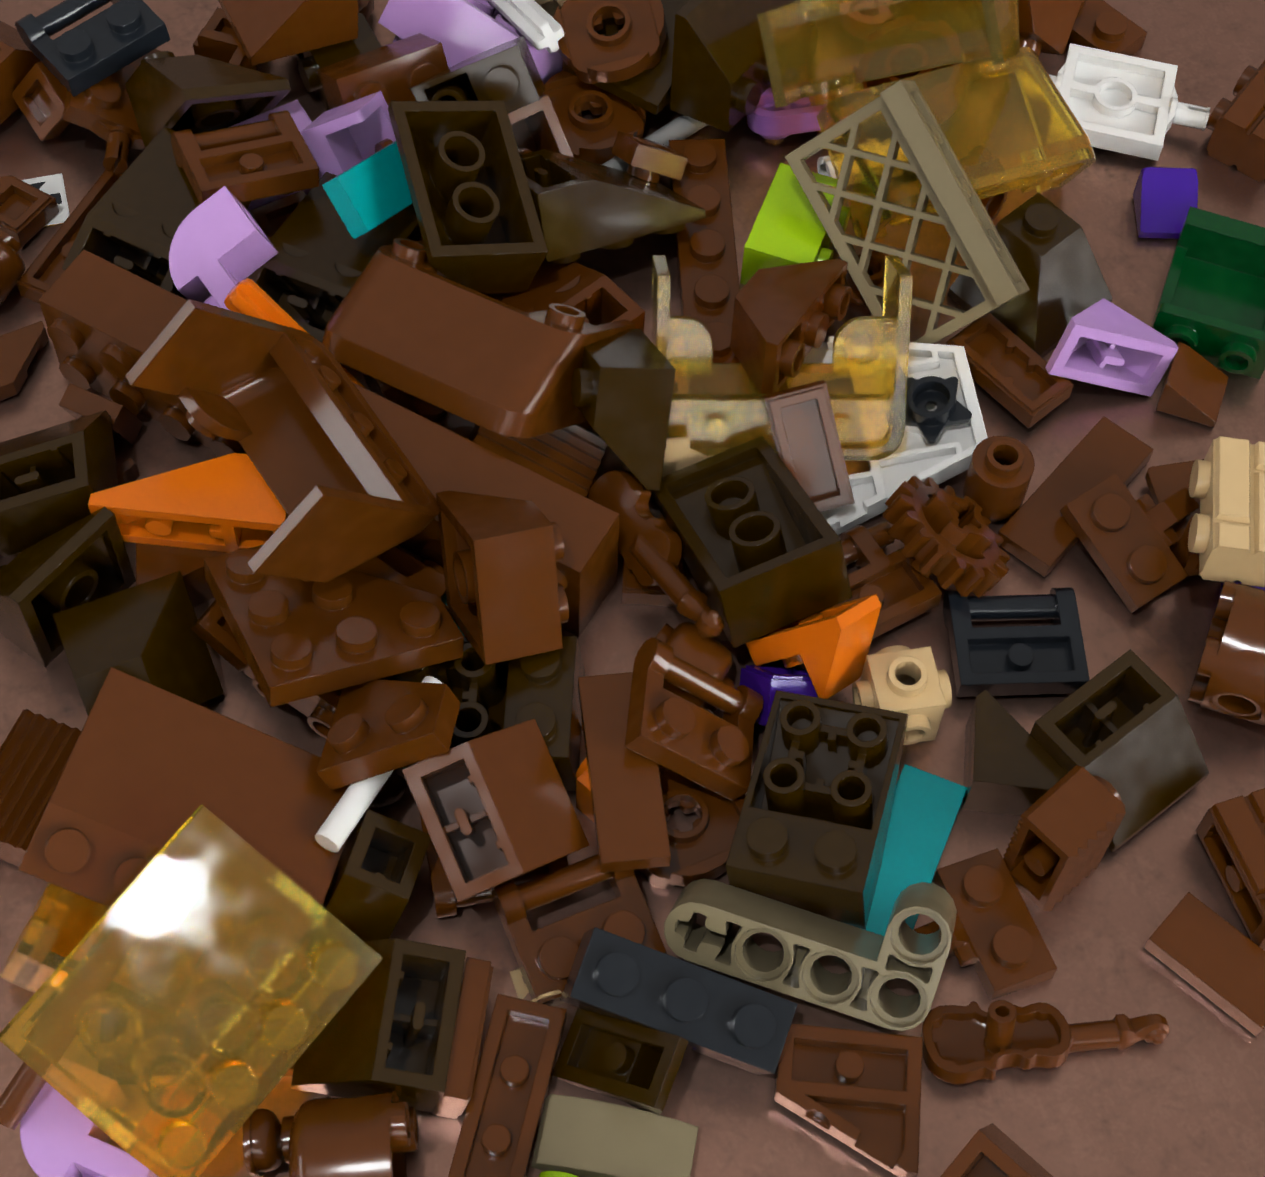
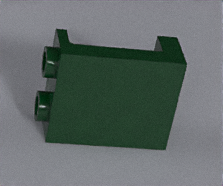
[1151,206,1265,380]

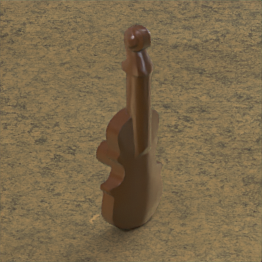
[587,470,724,638]
[921,1000,1170,1085]

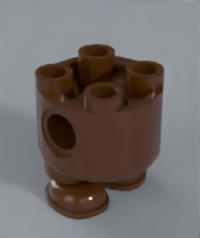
[1188,581,1265,726]
[243,1090,419,1177]

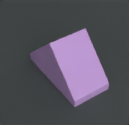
[1045,298,1179,397]

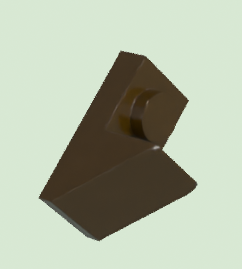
[552,1008,689,1115]

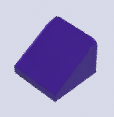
[1133,167,1198,239]
[739,665,818,726]

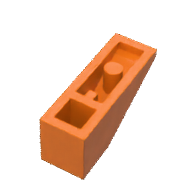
[88,453,288,553]

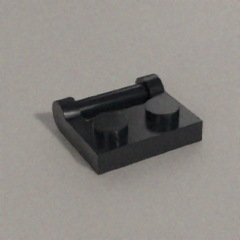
[15,0,170,97]
[943,587,1090,697]

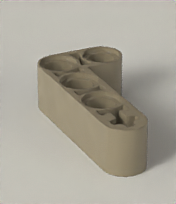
[664,879,957,1031]

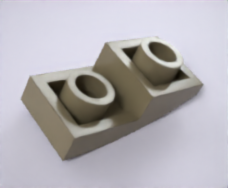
[531,1094,699,1177]

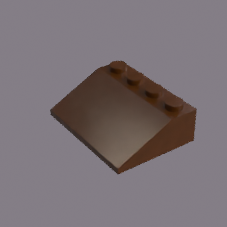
[18,667,350,981]

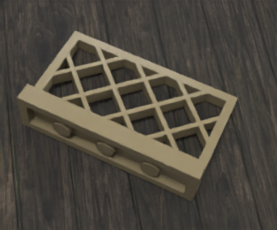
[785,80,1030,344]

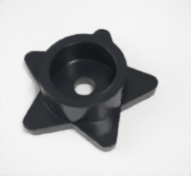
[891,376,972,444]

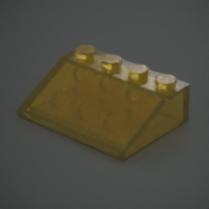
[0,804,383,1177]

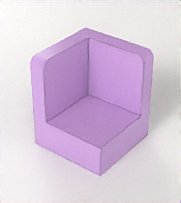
[301,91,396,176]

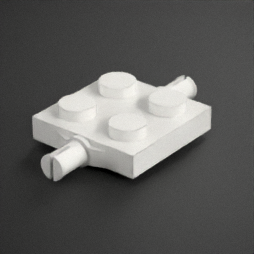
[1019,43,1210,161]

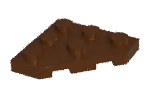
[204,545,464,707]

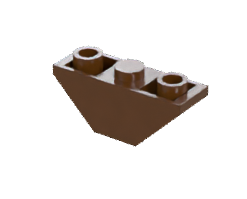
[730,259,852,395]

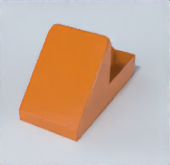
[746,594,882,699]

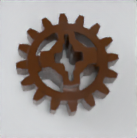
[883,476,1010,598]

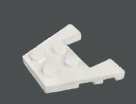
[785,336,988,535]

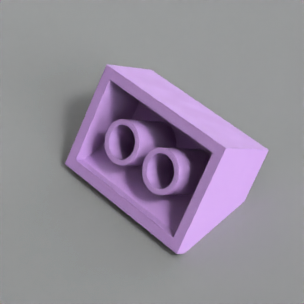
[378,0,563,84]

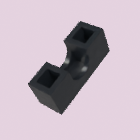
[560,927,798,1075]

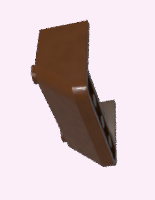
[322,238,635,438]
[125,299,440,583]

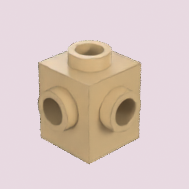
[852,645,952,745]

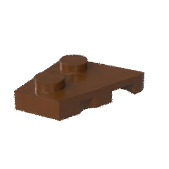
[316,679,461,791]

